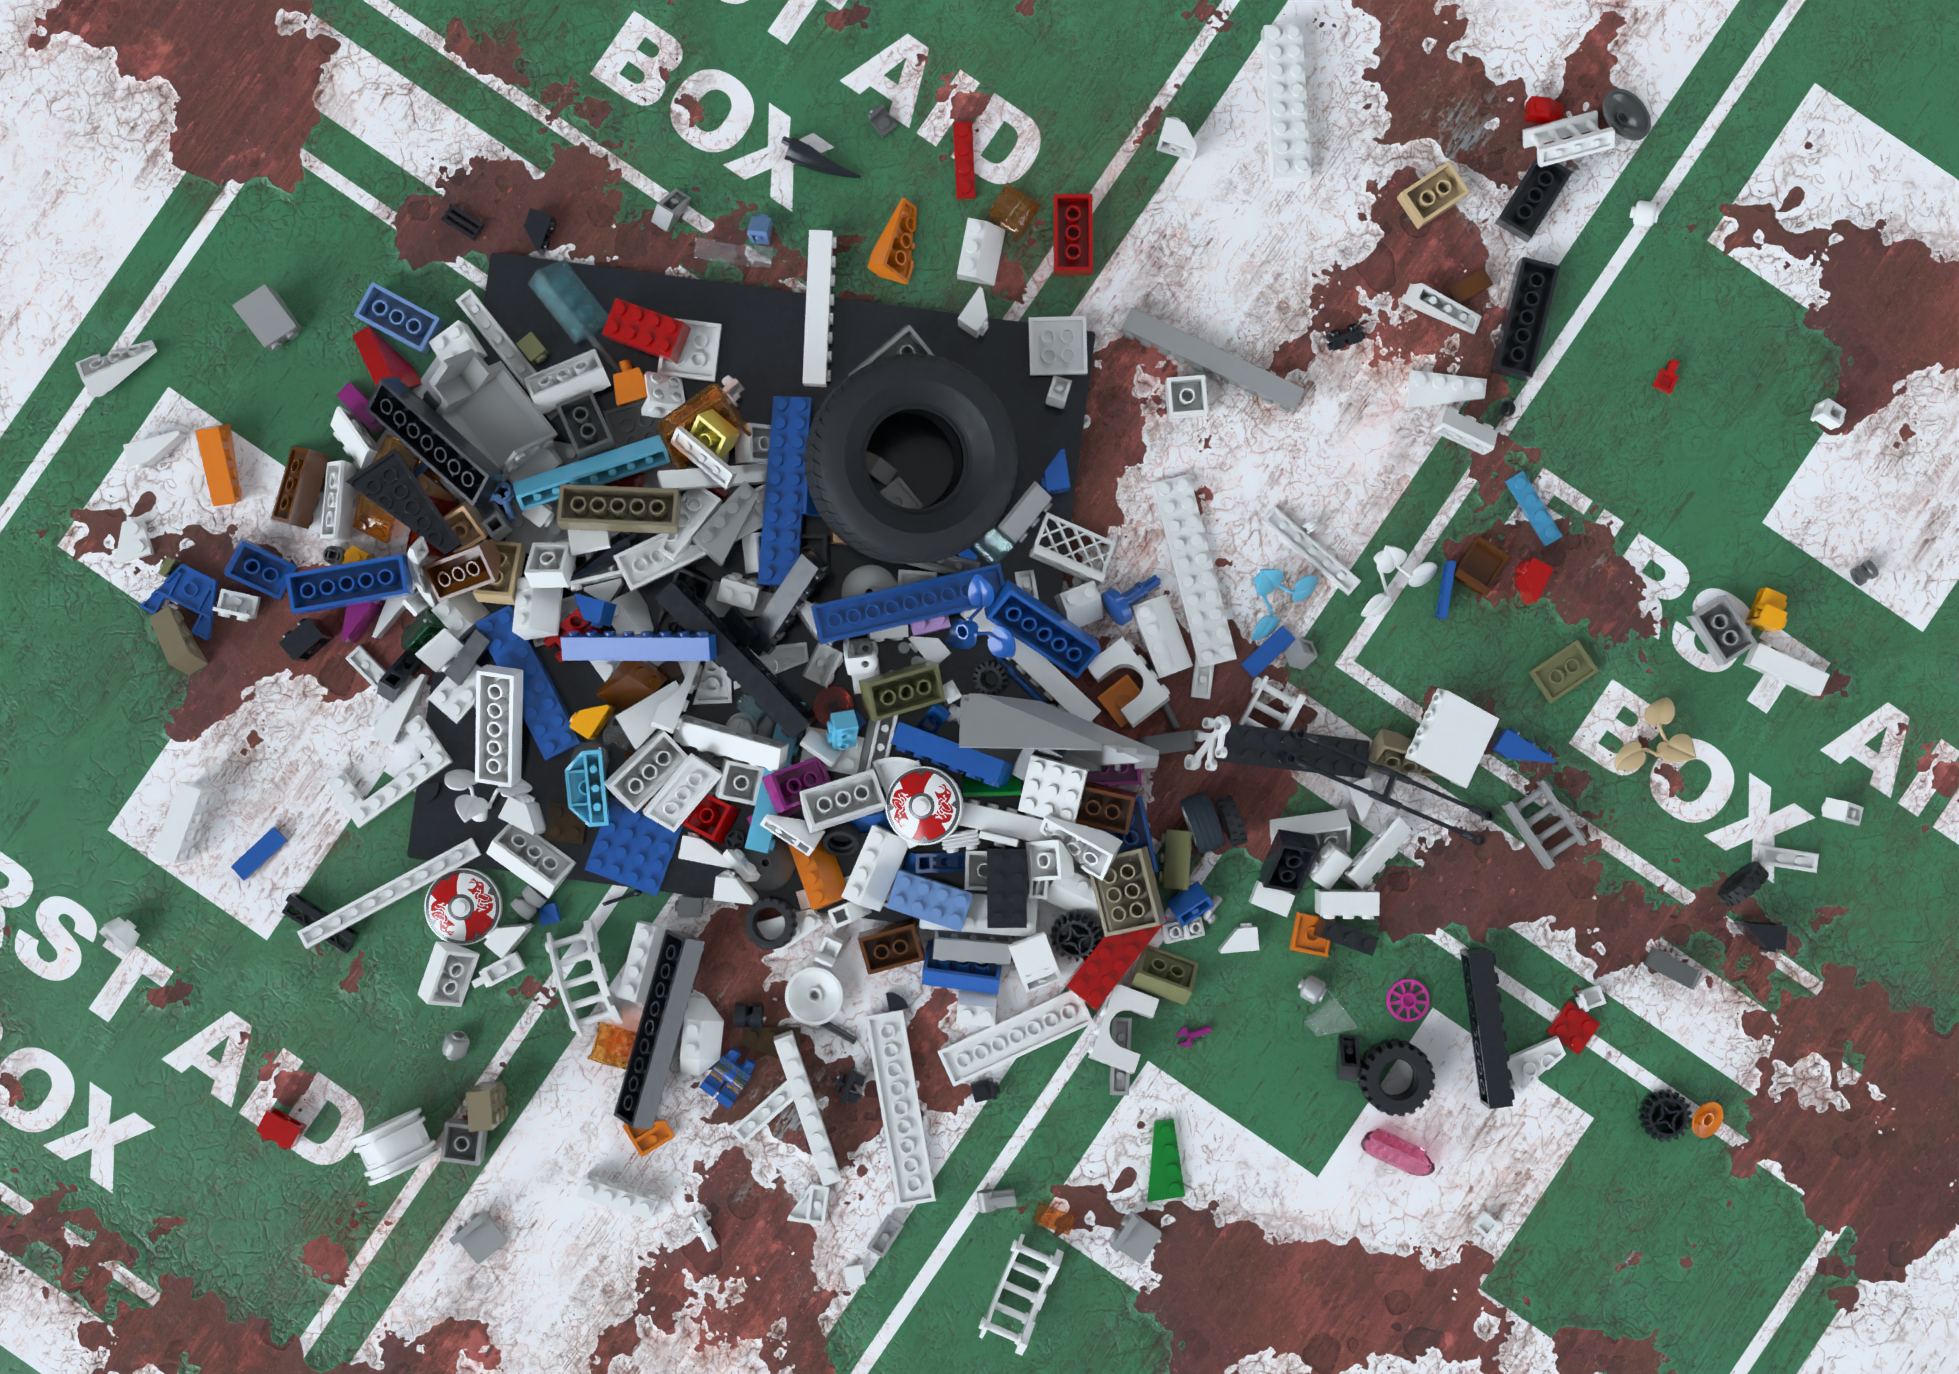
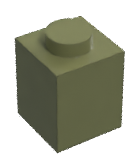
[516,332,549,365]

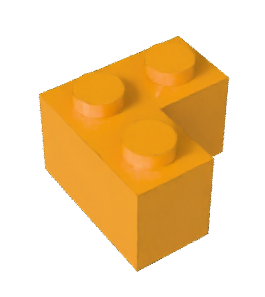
[1745,587,1788,632]

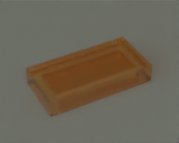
[1033,1202,1075,1235]

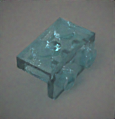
[972,526,1015,564]

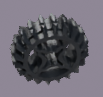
[1050,909,1103,962]
[1638,1089,1692,1142]

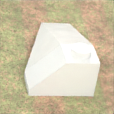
[610,589,664,667]

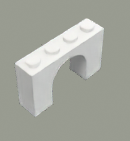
[1087,637,1170,728]
[1087,984,1159,1074]

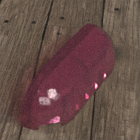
[1361,1128,1435,1176]

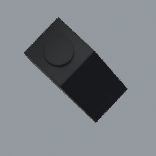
[1336,1034,1361,1081]

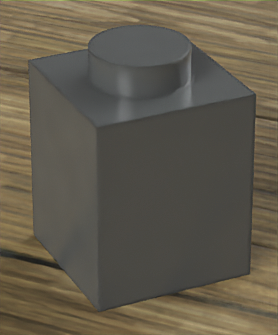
[675,896,704,918]

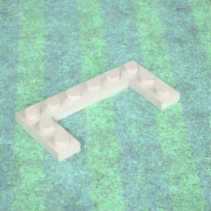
[327,715,453,828]

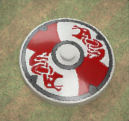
[885,766,963,845]
[424,868,503,945]

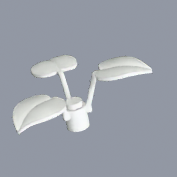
[1361,545,1438,617]
[444,769,533,822]

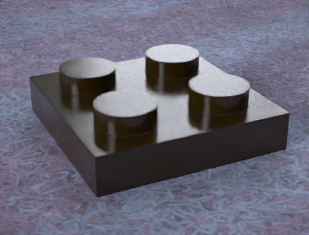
[545,801,586,844]

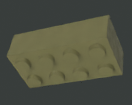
[859,660,946,722]

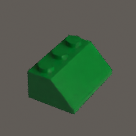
[962,772,1021,797]

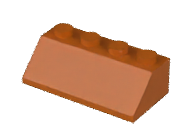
[788,829,846,911]

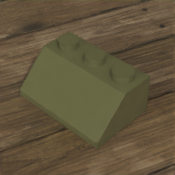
[1158,829,1192,890]
[1131,945,1199,1005]

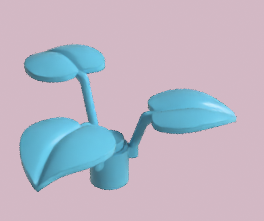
[1251,569,1318,641]

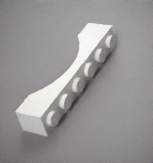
[651,661,702,734]

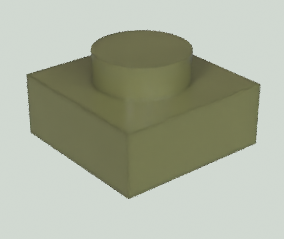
[158,557,182,578]

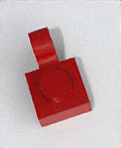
[1651,359,1680,395]

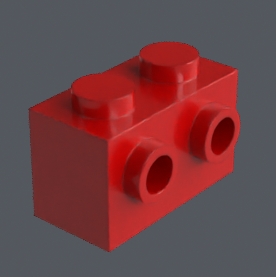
[256,1107,307,1149]

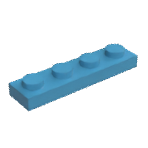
[1505,471,1562,547]

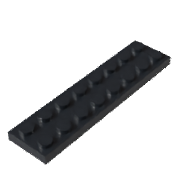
[1216,723,1370,779]

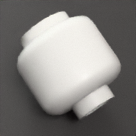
[1630,200,1660,227]

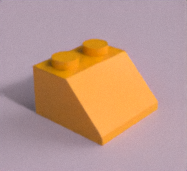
[569,705,616,740]

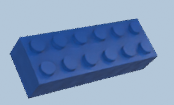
[285,554,414,615]
[984,580,1101,678]
[891,722,1014,788]

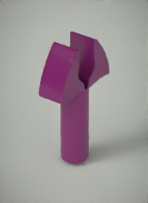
[1175,1025,1212,1047]

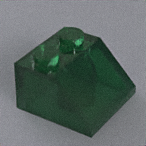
[401,609,448,652]

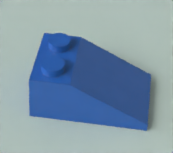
[224,537,297,600]

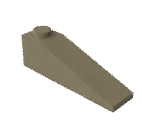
[1366,729,1441,776]

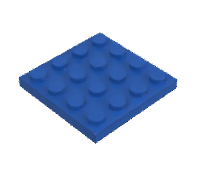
[584,797,684,896]

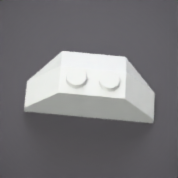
[680,997,724,1076]

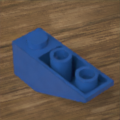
[1491,728,1556,763]

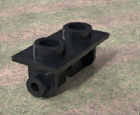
[1323,323,1366,351]

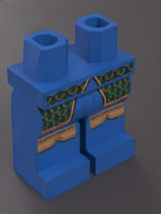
[699,1047,756,1109]

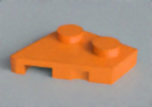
[622,1119,675,1158]

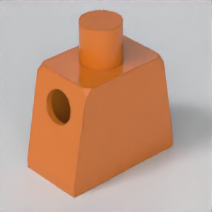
[613,359,648,407]

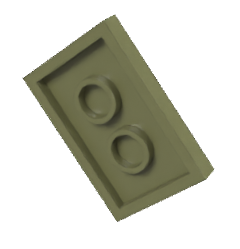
[1528,639,1599,703]

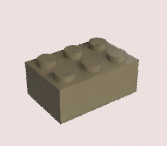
[466,1081,508,1132]

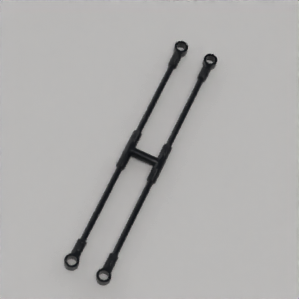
[1283,728,1495,846]

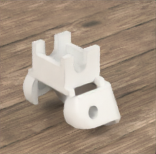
[843,638,880,694]

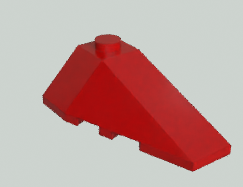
[352,326,423,390]

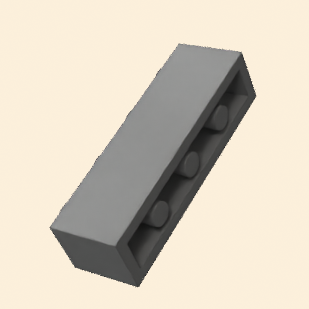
[933,930,1013,965]

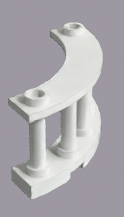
[545,919,623,1037]
[978,1234,1064,1355]

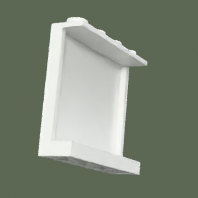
[1405,688,1499,788]

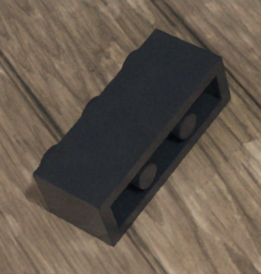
[1313,917,1379,956]

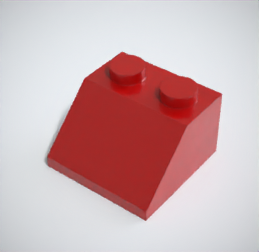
[1514,558,1554,605]
[682,794,740,844]

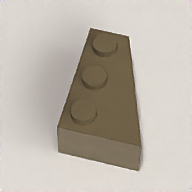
[149,606,208,676]

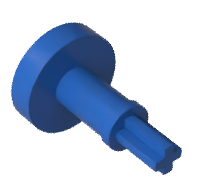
[1101,575,1161,626]

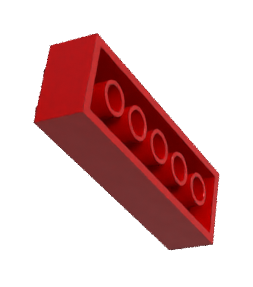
[1064,915,1168,1010]

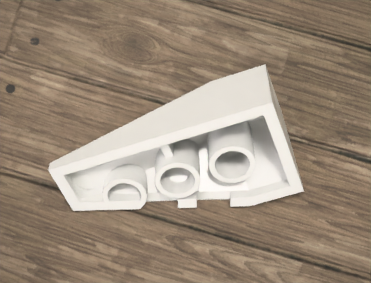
[75,340,157,398]
[1039,815,1123,880]

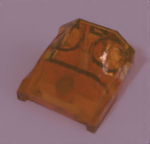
[988,183,1040,238]
[588,1021,637,1070]

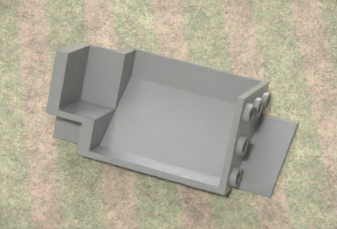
[429,349,564,486]

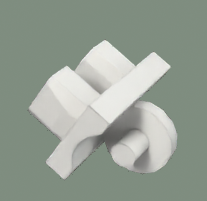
[707,375,745,412]

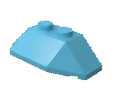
[565,749,609,827]

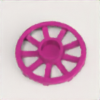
[1386,979,1430,1022]

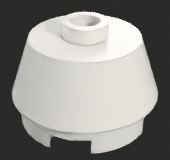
[99,917,140,955]

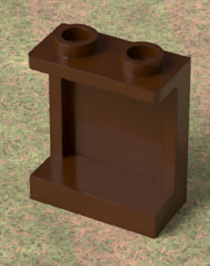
[1454,536,1511,597]

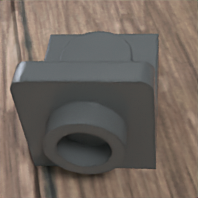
[868,104,898,139]

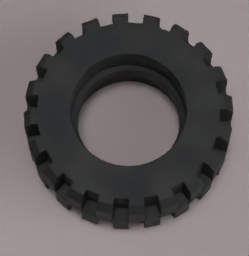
[1357,1039,1435,1116]

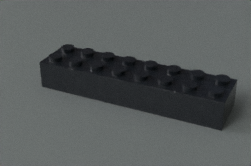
[365,377,504,507]
[1460,947,1515,1109]

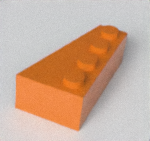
[195,423,243,507]

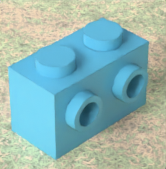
[826,710,858,750]

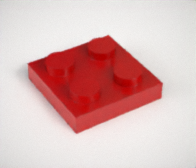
[1546,1000,1601,1055]

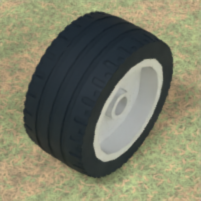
[1180,792,1225,854]

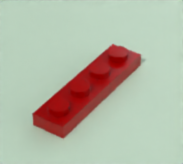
[953,121,975,200]

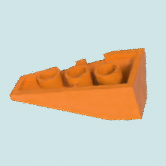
[867,198,917,284]

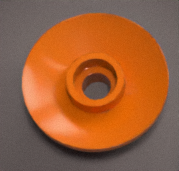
[1692,1102,1724,1138]

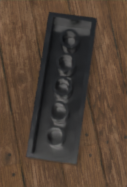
[1490,257,1560,381]

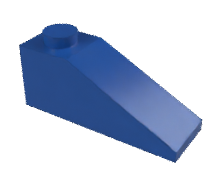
[905,852,966,873]

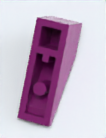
[336,382,385,435]

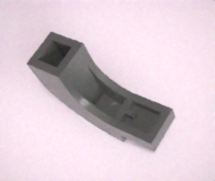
[476,501,514,542]

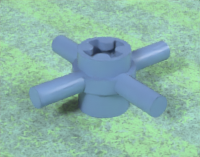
[477,482,516,521]

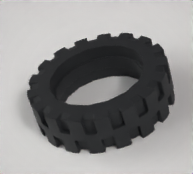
[1216,794,1248,847]
[1717,861,1769,907]
[744,898,798,950]

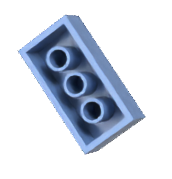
[354,282,446,356]
[886,869,973,932]

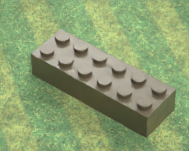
[557,484,681,534]

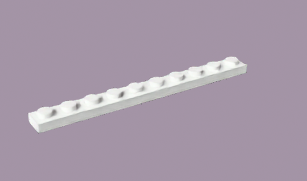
[297,838,482,949]

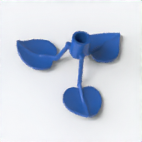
[945,574,1016,658]

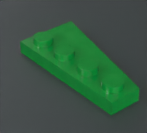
[1147,1118,1185,1202]

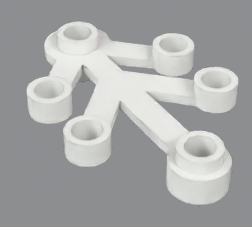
[1184,715,1231,771]

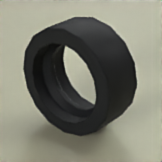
[822,822,860,856]

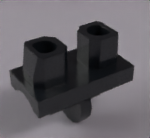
[832,1066,866,1104]

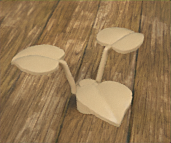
[1615,697,1697,771]

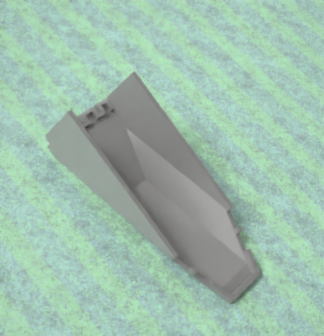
[959,693,1159,772]

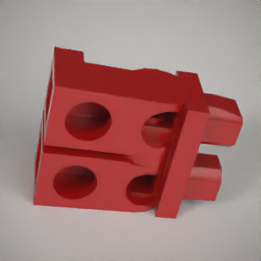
[543,608,604,663]

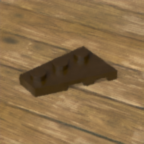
[742,1025,801,1059]

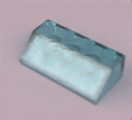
[528,260,609,344]

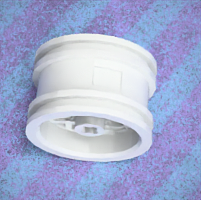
[349,1107,440,1186]

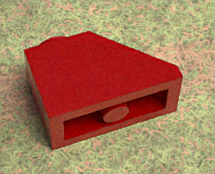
[1524,96,1565,124]

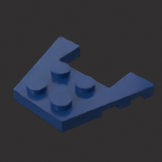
[140,564,219,640]

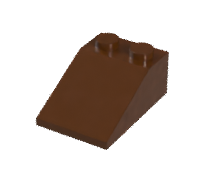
[596,661,668,712]

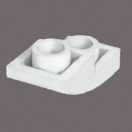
[1161,916,1205,944]

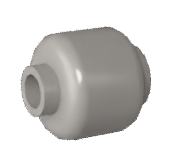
[1298,975,1328,1004]
[442,1031,470,1061]

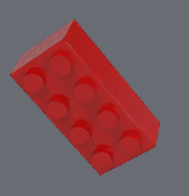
[1053,194,1093,276]
[602,298,691,364]

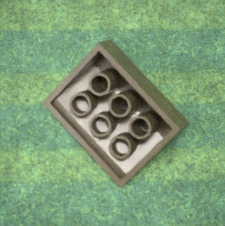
[1090,846,1166,937]

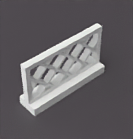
[1028,512,1116,586]

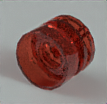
[813,685,854,726]

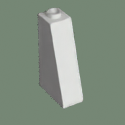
[615,680,682,751]

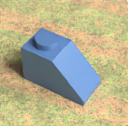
[747,214,773,245]

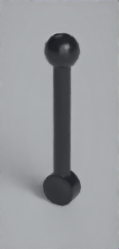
[602,889,641,906]

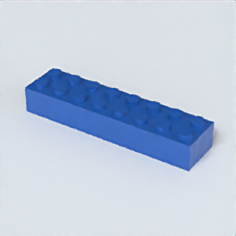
[475,605,584,760]

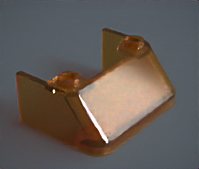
[657,384,752,469]

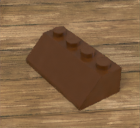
[271,446,330,529]
[422,538,501,602]

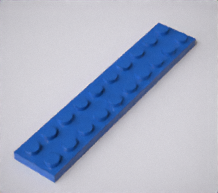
[758,396,812,586]
[811,563,1005,645]

